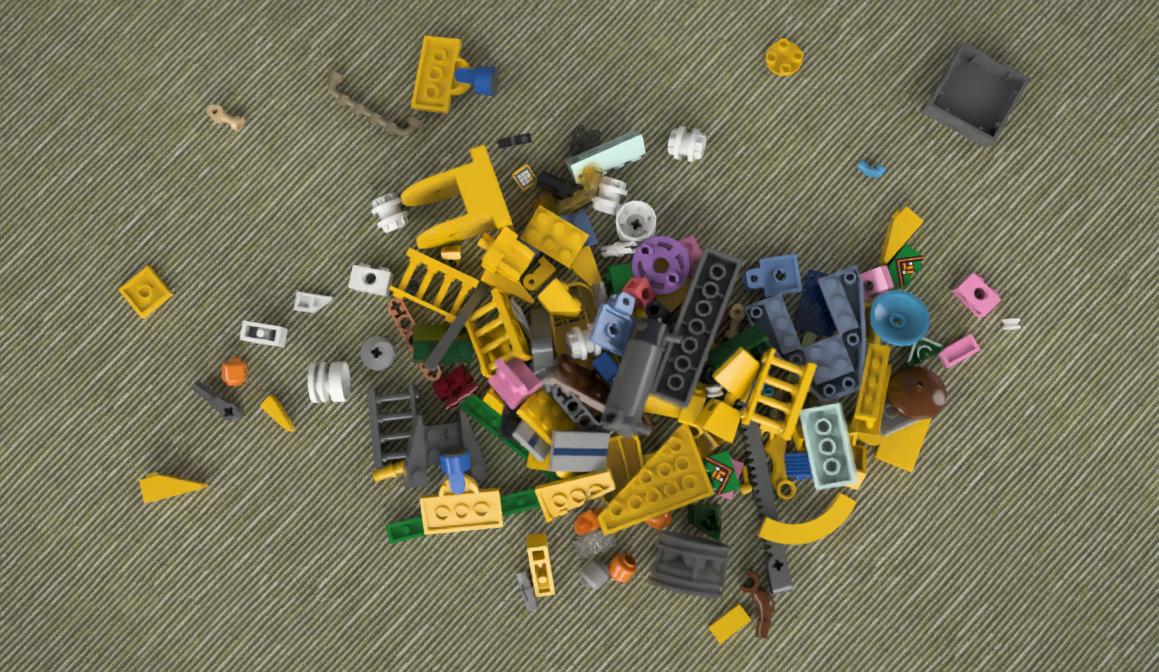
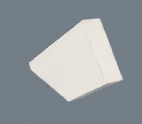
[293,291,333,313]

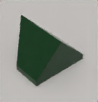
[906,337,945,368]
[688,504,722,542]

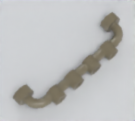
[327,69,423,136]

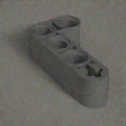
[530,306,554,369]
[550,383,615,435]

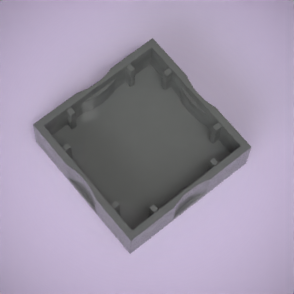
[921,42,1031,149]

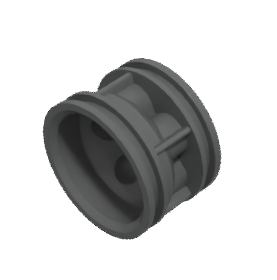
[647,530,732,599]

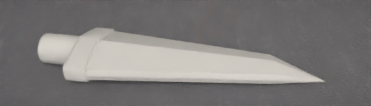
[510,298,532,342]

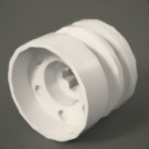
[616,200,656,248]
[308,361,351,403]

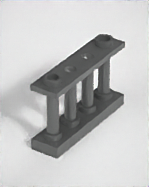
[367,384,420,468]

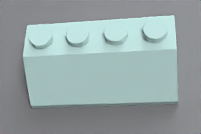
[565,130,646,185]
[800,403,859,490]

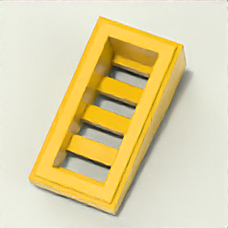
[260,395,296,432]

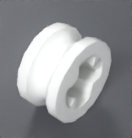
[1002,318,1021,330]
[705,384,724,397]

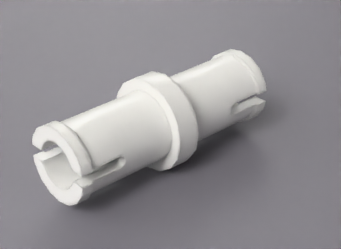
[601,241,637,258]

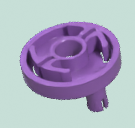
[632,236,691,294]

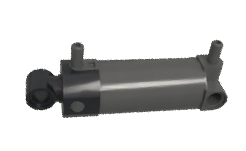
[602,300,683,438]

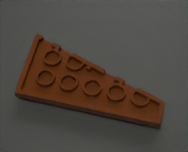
[547,353,655,437]

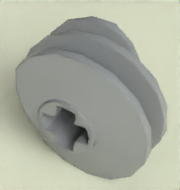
[360,336,396,371]

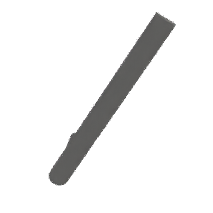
[425,282,490,371]

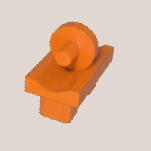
[574,507,603,535]

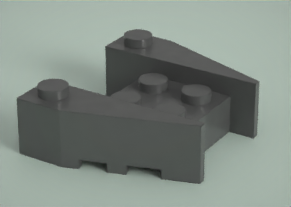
[403,411,486,488]

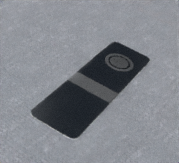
[497,133,532,149]

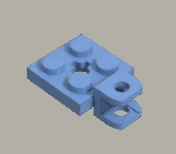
[742,254,803,298]
[588,292,635,356]

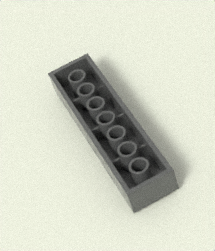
[649,246,743,409]

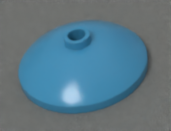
[869,290,930,346]

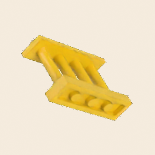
[389,247,480,324]
[460,287,533,378]
[855,343,892,437]
[740,348,817,441]

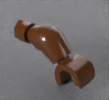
[740,569,775,639]

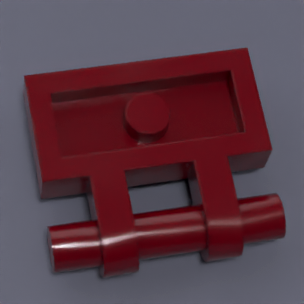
[432,364,479,410]

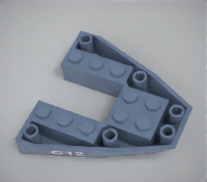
[744,265,866,403]

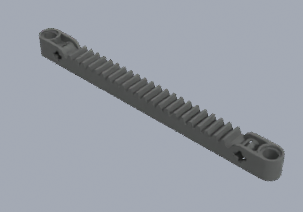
[734,390,792,595]

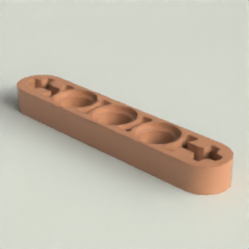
[388,298,443,382]

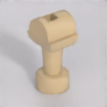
[207,104,245,132]
[723,304,746,339]

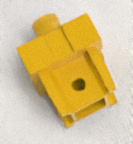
[477,226,535,283]

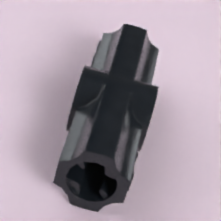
[536,170,594,210]

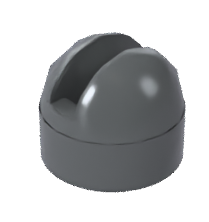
[406,278,421,294]

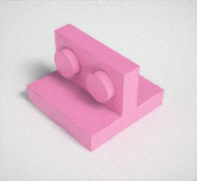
[487,357,543,410]

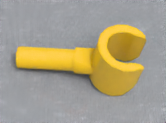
[740,466,752,495]

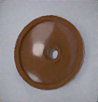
[887,366,947,420]

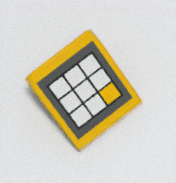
[512,164,537,192]

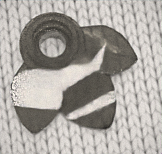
[569,124,602,157]

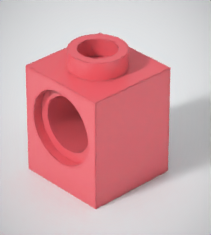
[622,277,656,308]

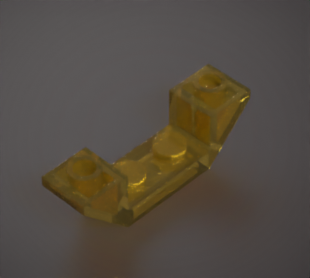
[531,166,603,216]

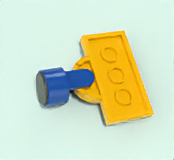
[411,35,500,114]
[420,445,504,535]

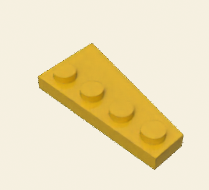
[535,468,616,523]

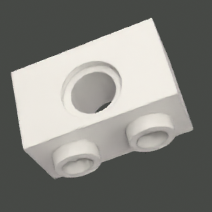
[348,263,394,297]
[240,321,288,348]

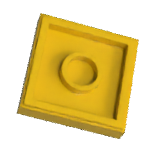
[118,265,174,319]

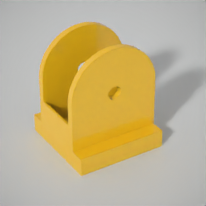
[401,145,515,249]

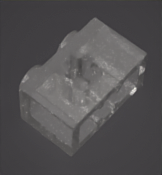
[573,528,616,561]

